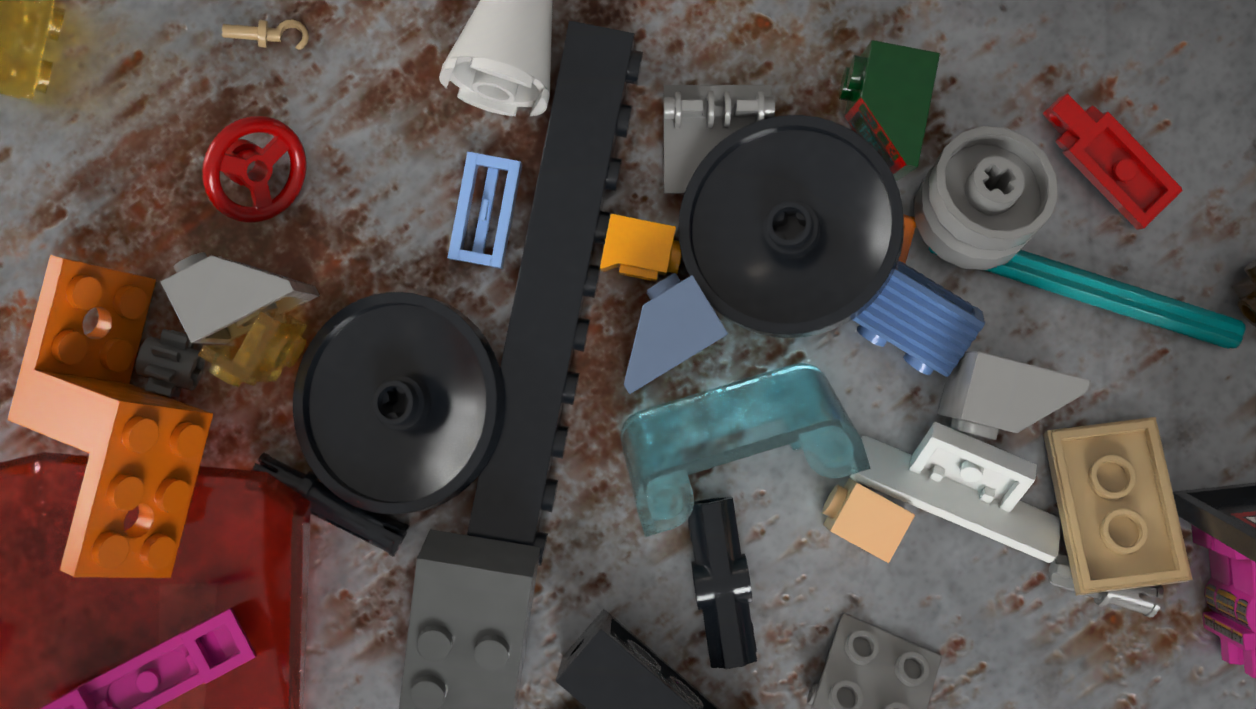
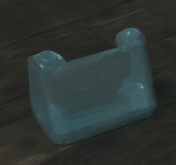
[620,363,871,537]

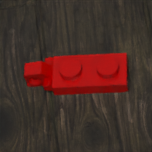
[1042,93,1183,230]

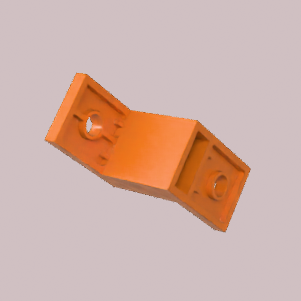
[7,255,213,578]

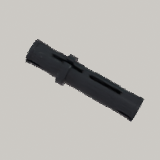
[247,452,410,557]

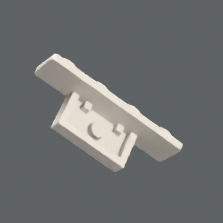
[850,422,1061,563]

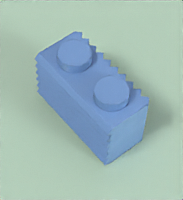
[852,261,985,377]

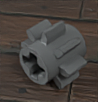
[136,329,206,398]

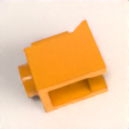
[600,214,682,282]

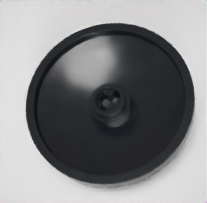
[678,115,904,338]
[293,292,505,514]

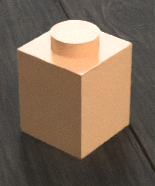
[822,478,915,563]

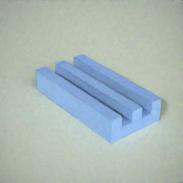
[447,151,522,269]

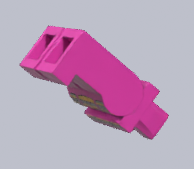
[1191,524,1256,678]

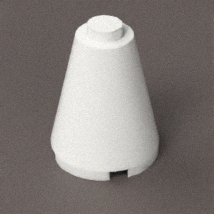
[439,0,553,116]

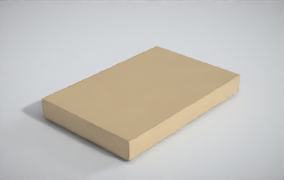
[1043,417,1193,596]

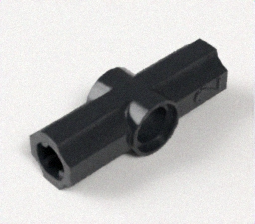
[686,497,757,669]

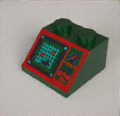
[839,40,940,181]

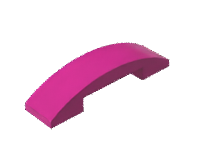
[39,607,257,709]

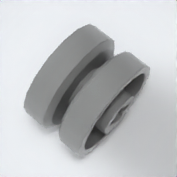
[914,126,1058,270]

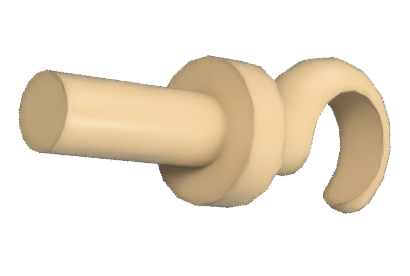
[222,19,309,50]

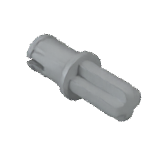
[1048,554,1163,618]

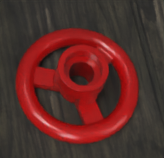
[202,116,307,223]

